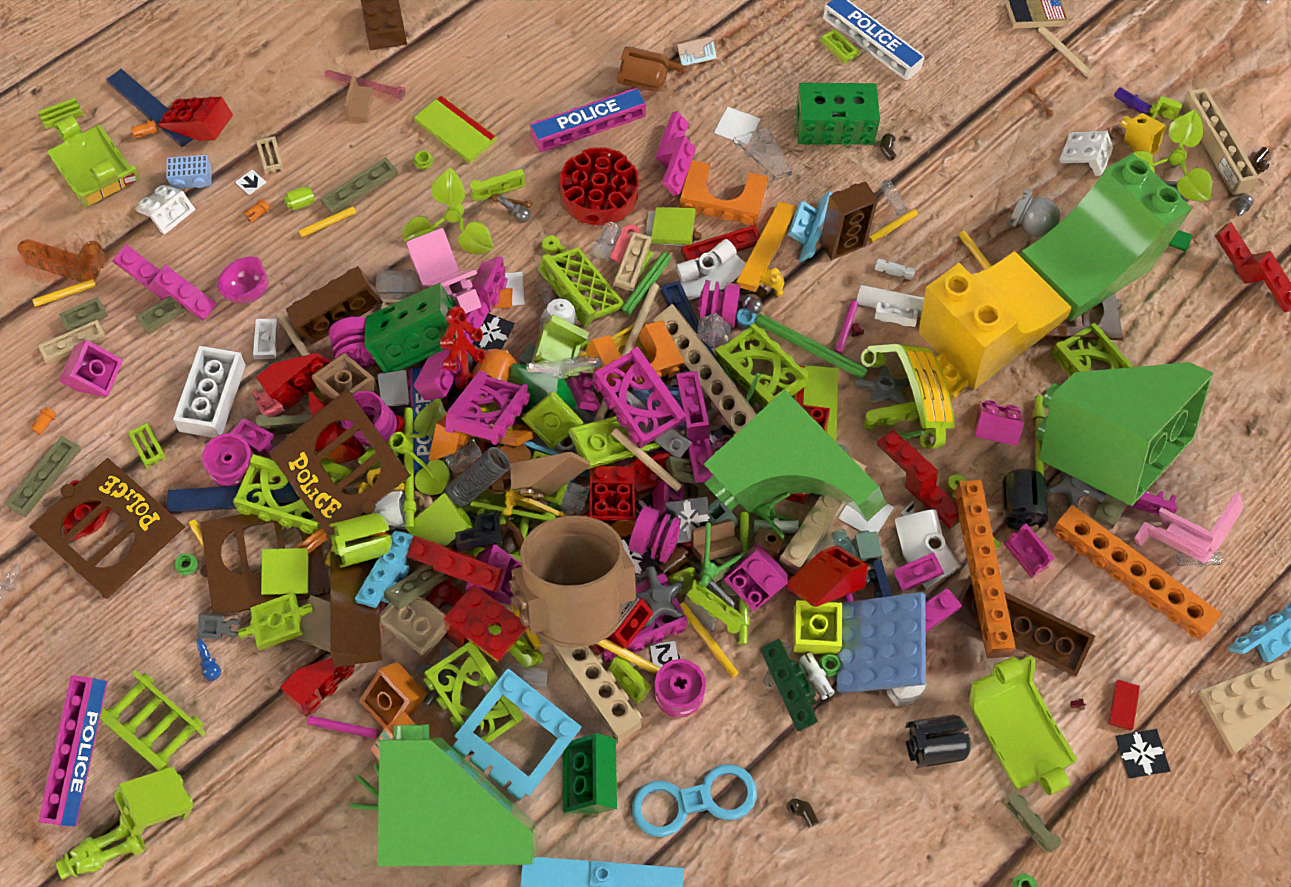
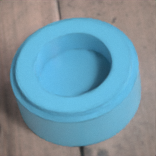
[736,308,757,329]

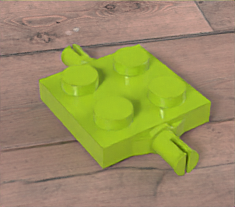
[238,592,315,651]

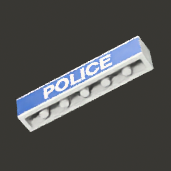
[823,0,925,81]

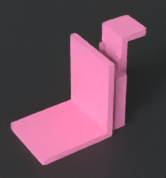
[406,228,481,314]
[1135,492,1243,564]

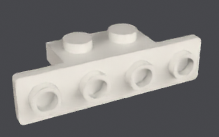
[857,285,924,327]

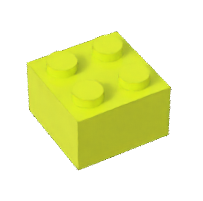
[793,600,842,655]

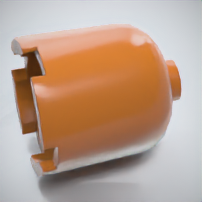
[471,349,517,382]

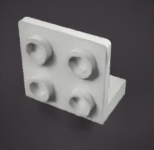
[1059,131,1113,176]
[135,185,195,234]

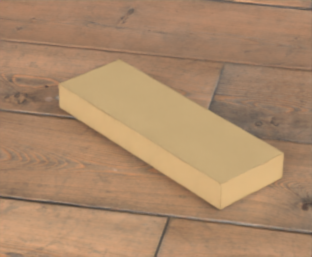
[614,232,652,291]
[38,319,107,365]

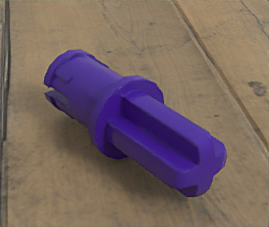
[1114,87,1152,114]

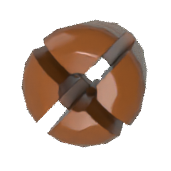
[617,46,669,92]
[474,444,532,495]

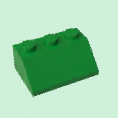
[509,363,577,413]
[563,733,617,814]

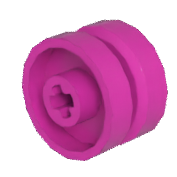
[202,433,254,487]
[654,659,706,718]

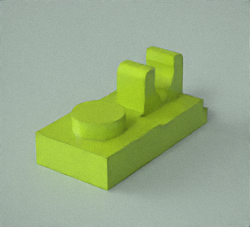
[607,656,652,704]

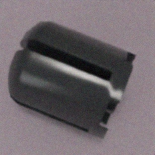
[1002,469,1048,530]
[905,714,972,769]

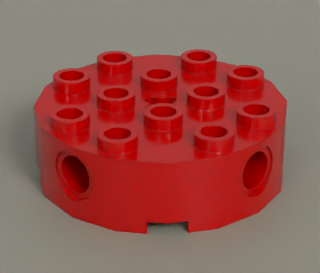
[560,147,639,226]

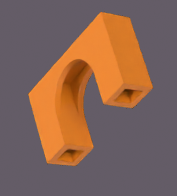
[680,160,768,226]
[585,320,685,393]

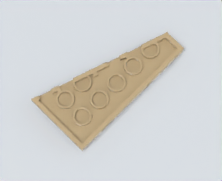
[1198,657,1291,756]

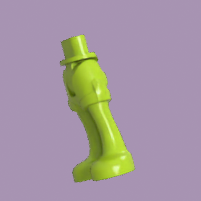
[55,814,146,880]

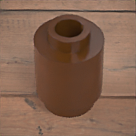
[658,545,690,577]

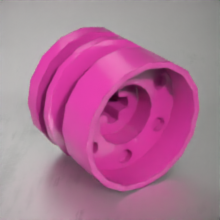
[698,280,740,328]
[328,317,376,369]
[341,391,397,447]
[628,506,681,563]

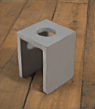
[378,370,410,417]
[685,580,735,631]

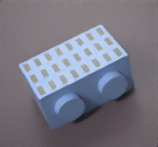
[166,155,212,189]

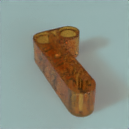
[17,239,107,283]

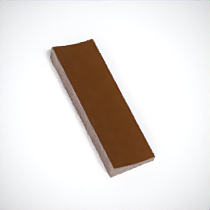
[330,551,382,667]
[951,575,1095,677]

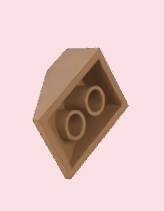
[510,452,590,500]

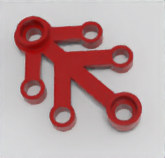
[440,306,486,390]

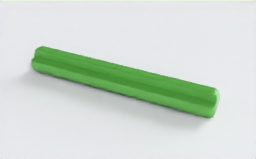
[621,252,671,316]

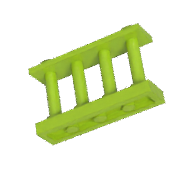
[461,499,556,562]
[100,670,206,771]

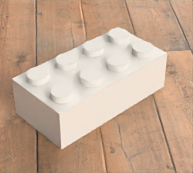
[173,346,246,438]

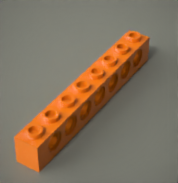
[954,480,1015,659]
[1052,505,1222,641]

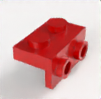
[629,452,671,495]

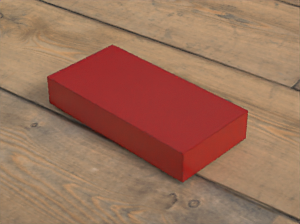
[1108,679,1140,731]

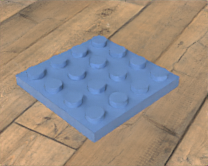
[837,592,926,694]

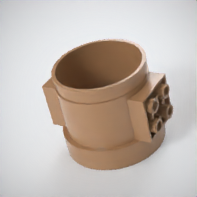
[509,516,636,648]

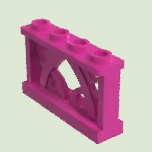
[592,347,686,448]
[445,371,530,445]
[601,573,688,663]

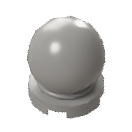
[1008,188,1060,237]

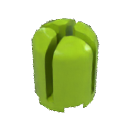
[329,513,392,568]

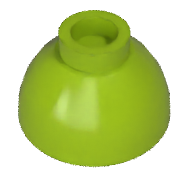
[667,566,696,595]

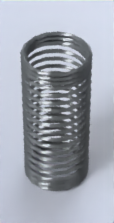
[446,447,510,507]

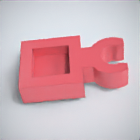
[253,390,285,418]

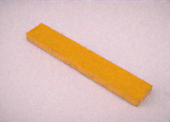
[736,201,797,292]

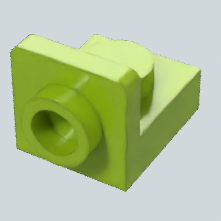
[1149,96,1183,120]

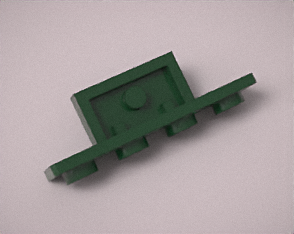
[760,639,818,732]

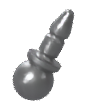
[1236,194,1253,217]
[497,196,531,223]
[738,293,763,314]

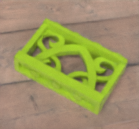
[715,323,809,409]
[1051,323,1134,377]
[233,454,338,534]
[423,641,525,744]

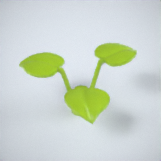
[1133,110,1213,201]
[402,167,494,254]
[358,398,450,495]

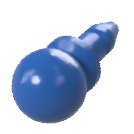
[197,638,221,681]

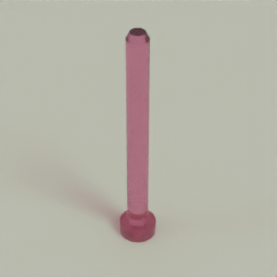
[325,70,405,100]

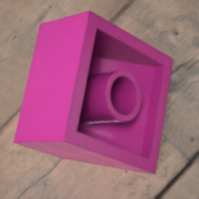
[59,340,123,397]

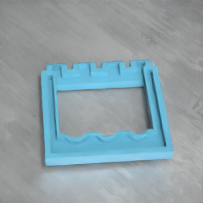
[452,669,582,801]

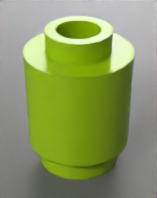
[283,186,315,211]

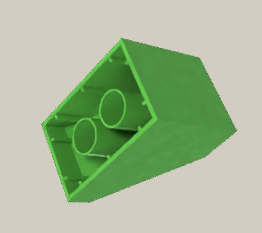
[1036,362,1213,506]
[377,724,537,866]

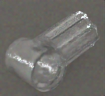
[590,222,621,262]
[502,663,548,690]

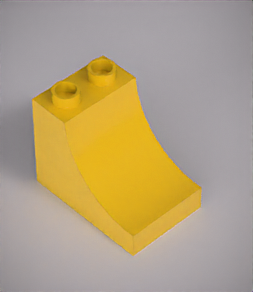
[919,251,1072,390]

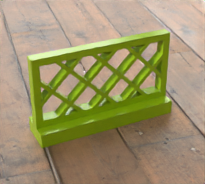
[537,247,624,327]

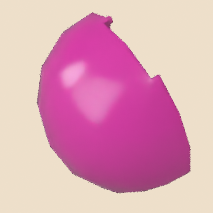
[218,256,269,304]

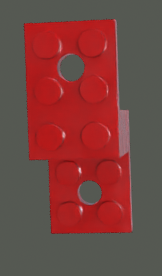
[425,580,528,663]

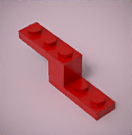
[1214,222,1291,313]
[877,429,960,529]
[406,535,504,592]

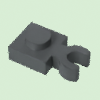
[197,613,240,639]

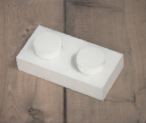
[253,318,278,359]

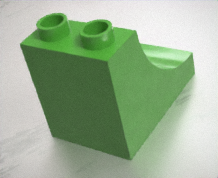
[1020,153,1192,322]
[704,389,887,522]

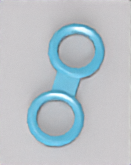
[631,764,757,837]

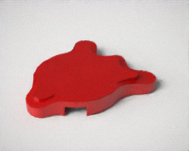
[63,480,111,541]

